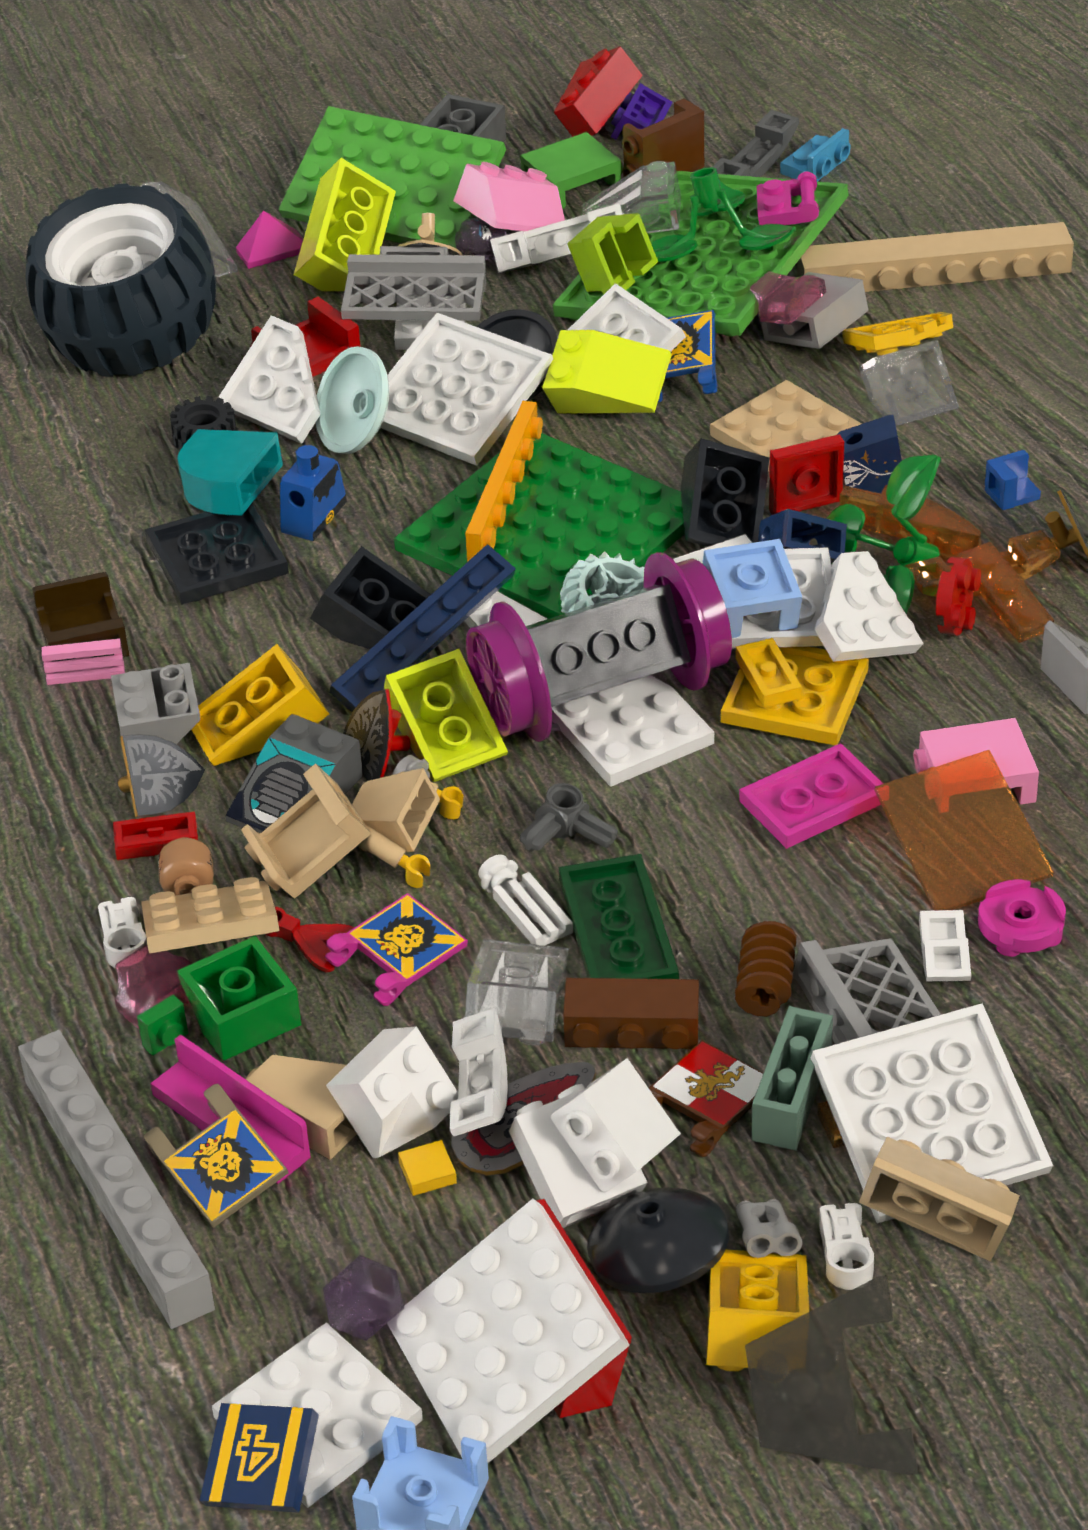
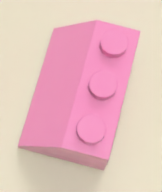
[453,162,565,231]

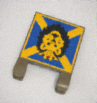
[143,1084,289,1228]

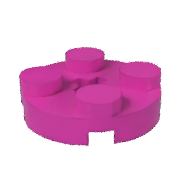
[978,879,1066,957]

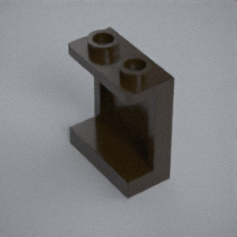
[32,572,129,661]

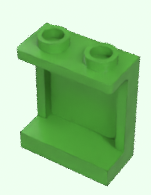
[520,132,623,209]

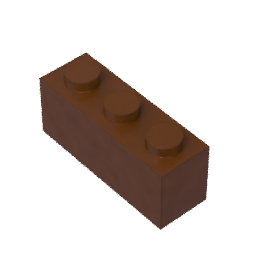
[563,978,699,1049]

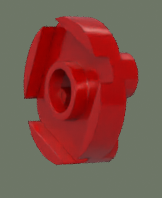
[936,556,981,636]

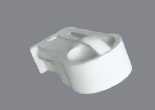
[98,897,149,969]
[819,1203,874,1290]

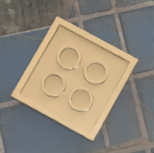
[710,380,862,471]
[141,877,279,954]

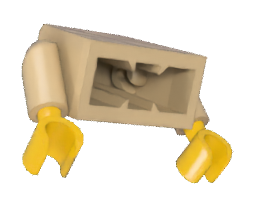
[352,768,464,888]

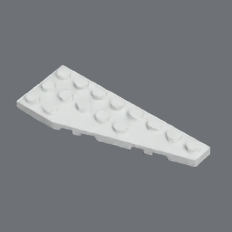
[464,592,714,787]

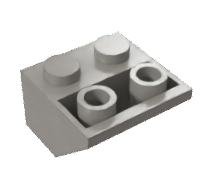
[111,663,200,744]

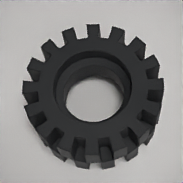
[170,396,237,451]

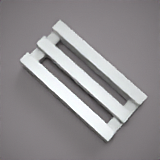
[493,872,573,949]

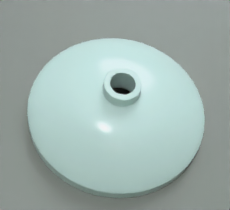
[316,346,389,454]

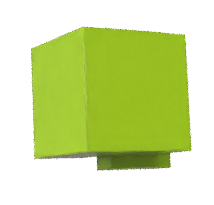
[567,213,658,294]

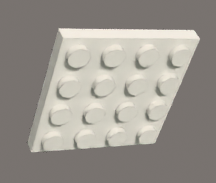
[380,313,553,466]
[811,1003,1053,1223]
[386,1198,630,1463]

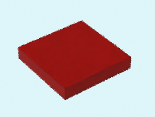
[769,434,844,515]

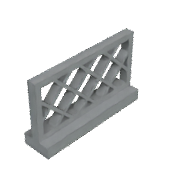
[341,254,486,321]
[793,938,941,1044]

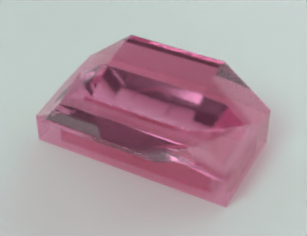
[750,271,827,325]
[115,944,193,1029]

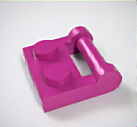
[757,171,819,225]

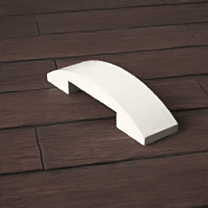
[490,203,622,273]
[450,1008,508,1137]

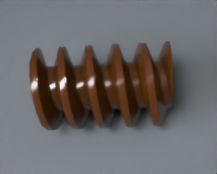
[735,921,797,1017]

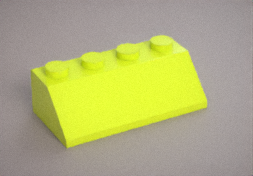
[293,158,396,291]

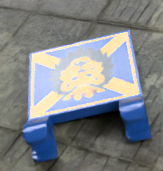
[658,310,718,402]

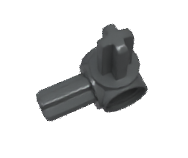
[520,783,618,852]

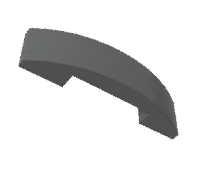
[713,110,799,177]

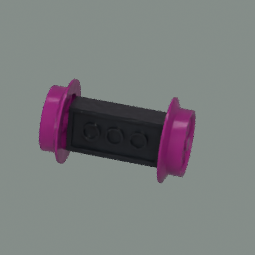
[466,552,732,742]

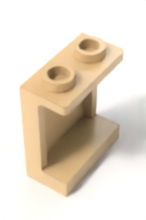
[241,763,371,899]

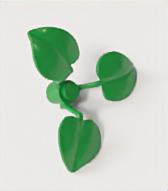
[651,167,796,262]
[827,455,941,614]

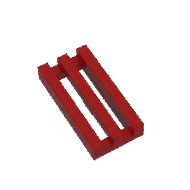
[113,811,198,860]

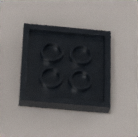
[145,503,289,605]

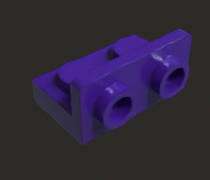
[611,83,672,140]

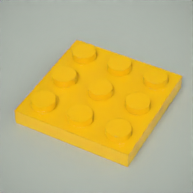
[721,646,869,745]

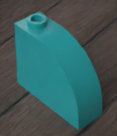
[177,429,283,516]

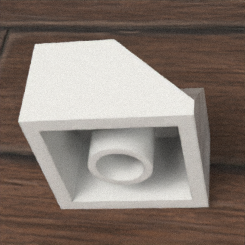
[326,1026,458,1158]

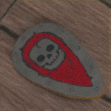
[451,1062,596,1175]

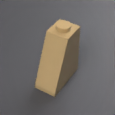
[246,1055,357,1160]

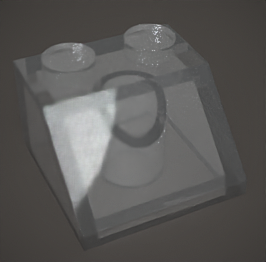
[859,340,959,427]

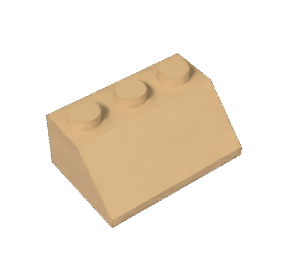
[859,1137,1020,1262]

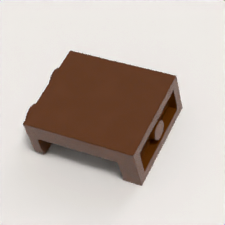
[622,98,705,194]

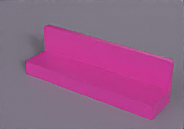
[150,1035,311,1184]

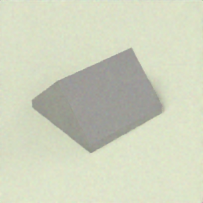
[1040,620,1088,714]

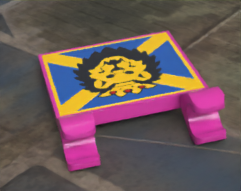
[325,893,468,1006]

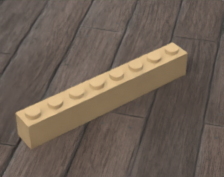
[797,222,1074,292]

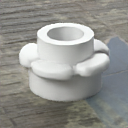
[478,855,518,893]

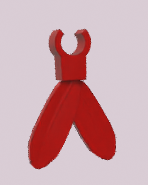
[265,907,355,972]

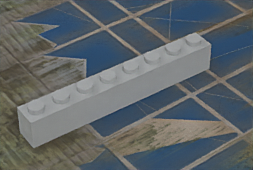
[18,1030,215,1330]

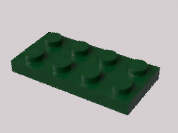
[558,854,679,979]

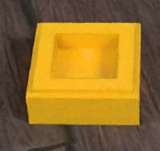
[398,1140,457,1196]

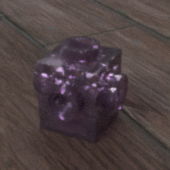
[323,1255,404,1341]

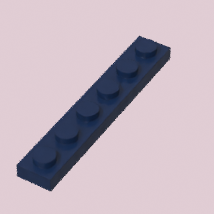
[329,544,516,712]

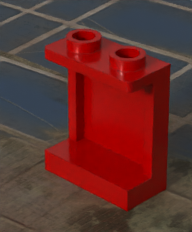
[250,296,361,377]

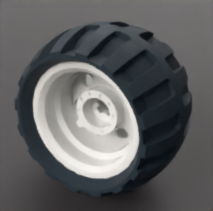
[25,183,216,377]

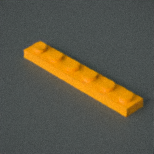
[465,401,543,562]

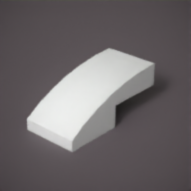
[919,910,971,982]

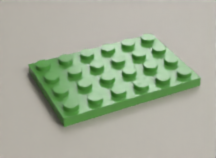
[278,106,506,251]

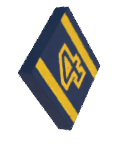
[200,1403,319,1513]

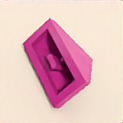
[236,210,304,269]

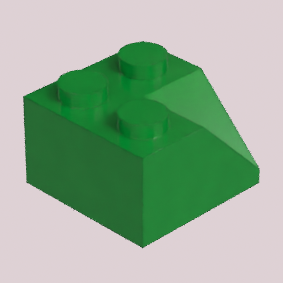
[177,936,302,1061]

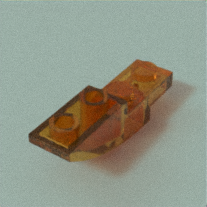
[840,485,981,566]

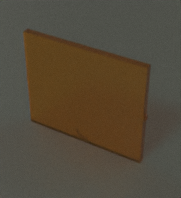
[874,750,1054,911]

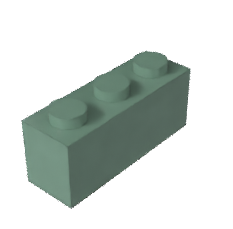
[752,1006,833,1150]

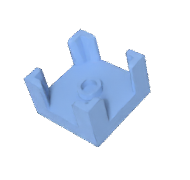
[703,539,802,638]
[352,1416,489,1530]

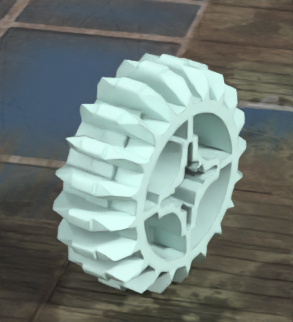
[560,551,645,613]

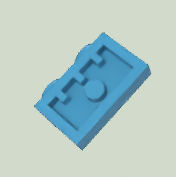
[780,128,851,182]

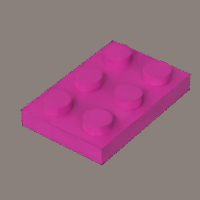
[739,743,889,849]

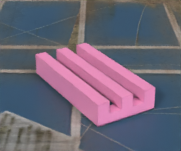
[42,639,125,685]

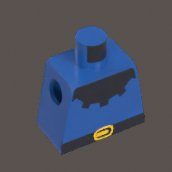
[280,445,347,541]

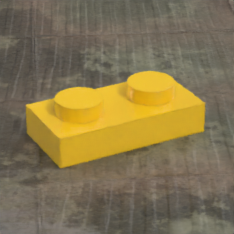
[736,638,802,708]

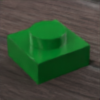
[137,994,188,1056]

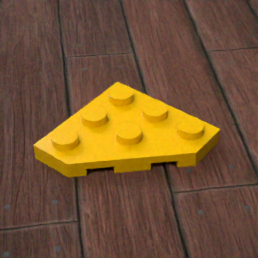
[842,312,953,355]

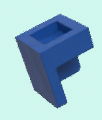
[984,450,1041,510]

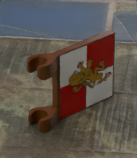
[649,1040,764,1157]

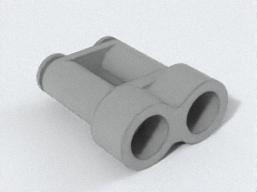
[736,1199,802,1258]

